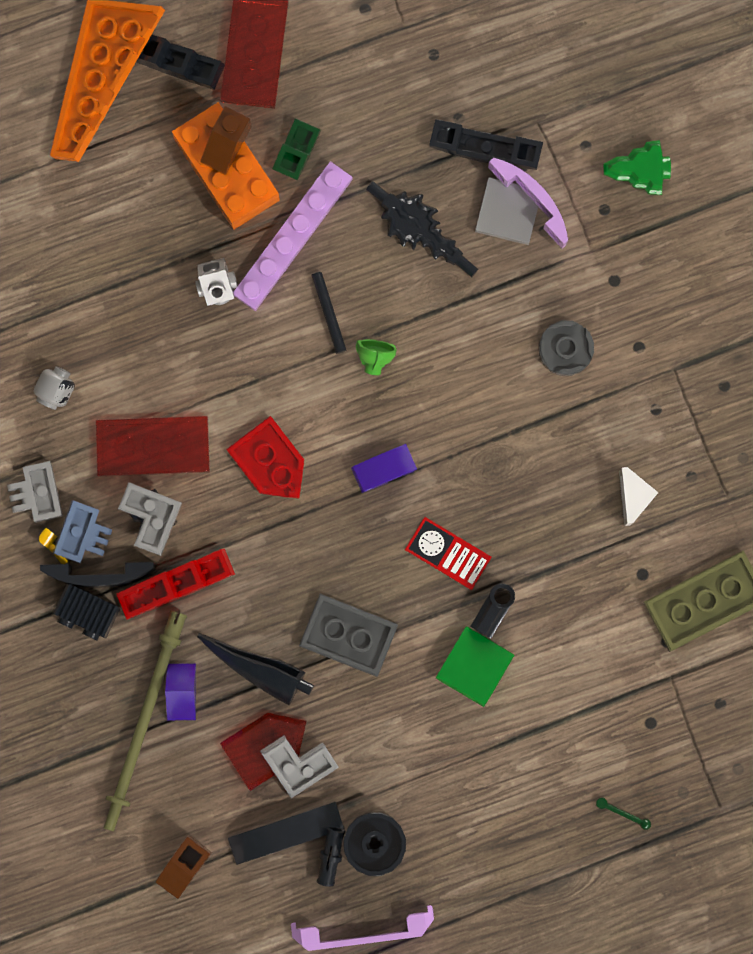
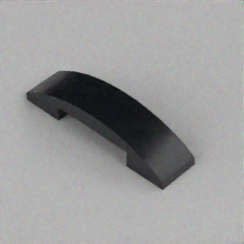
[429,119,543,170]
[40,562,156,588]
[228,802,344,865]

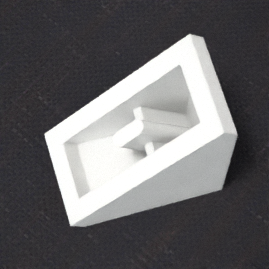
[619,467,658,526]

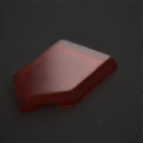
[220,712,307,791]

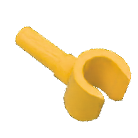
[39,528,68,564]

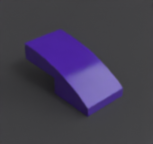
[351,444,417,493]

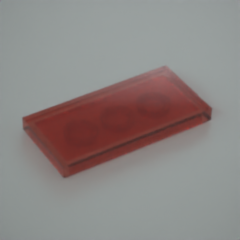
[220,0,289,109]
[96,416,210,477]

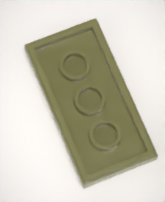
[643,550,753,652]

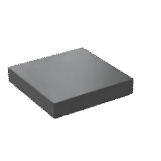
[475,178,538,245]

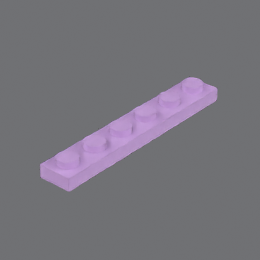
[234,161,353,311]

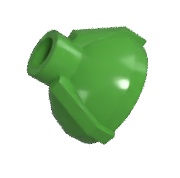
[356,339,397,375]

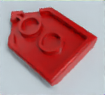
[226,416,305,499]

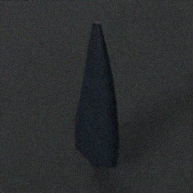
[197,633,314,705]

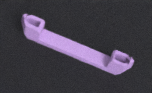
[291,905,434,951]

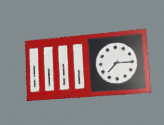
[405,517,492,590]

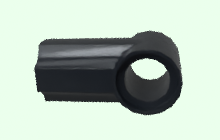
[470,584,515,639]

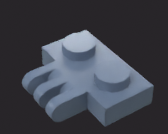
[53,501,112,563]

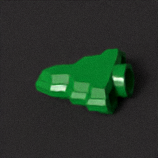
[603,140,671,195]

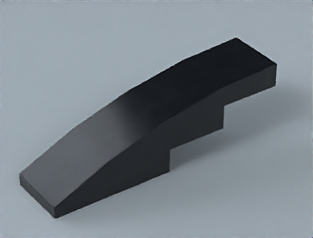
[136,35,225,90]

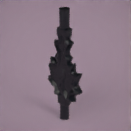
[366,181,479,278]

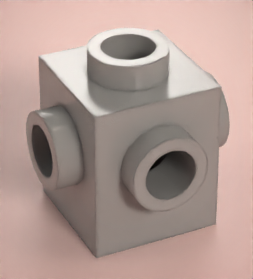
[195,258,238,306]

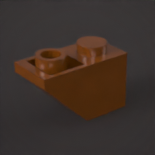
[156,836,212,899]

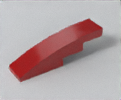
[116,549,235,619]

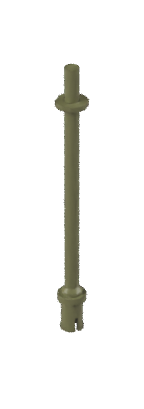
[103,610,187,831]

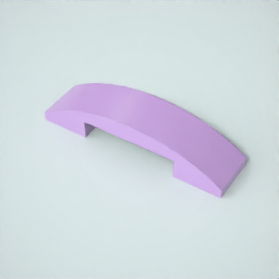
[488,158,568,249]

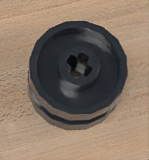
[344,812,406,876]

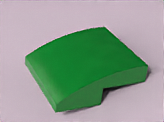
[436,626,514,707]

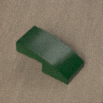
[272,118,321,180]

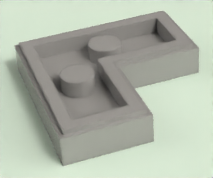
[118,482,182,556]
[261,736,339,798]

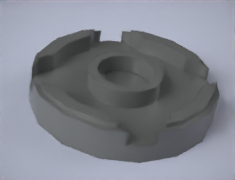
[539,320,594,376]

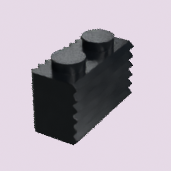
[53,583,121,641]

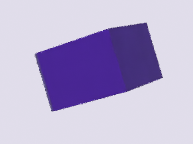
[165,664,196,720]

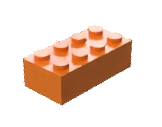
[172,102,280,230]

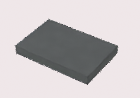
[299,594,398,677]

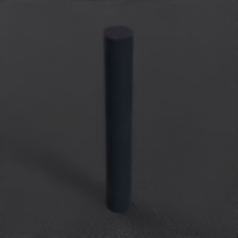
[311,272,347,354]

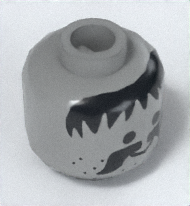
[34,366,75,410]

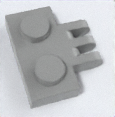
[7,461,63,523]

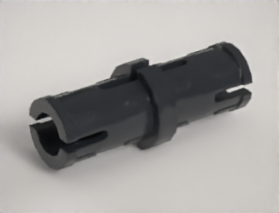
[317,826,345,887]

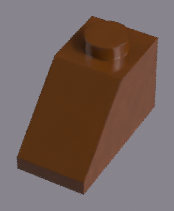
[201,106,252,175]

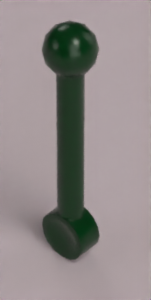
[596,798,651,830]

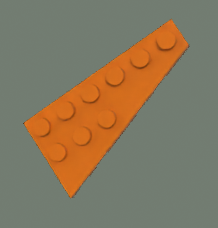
[50,0,165,162]

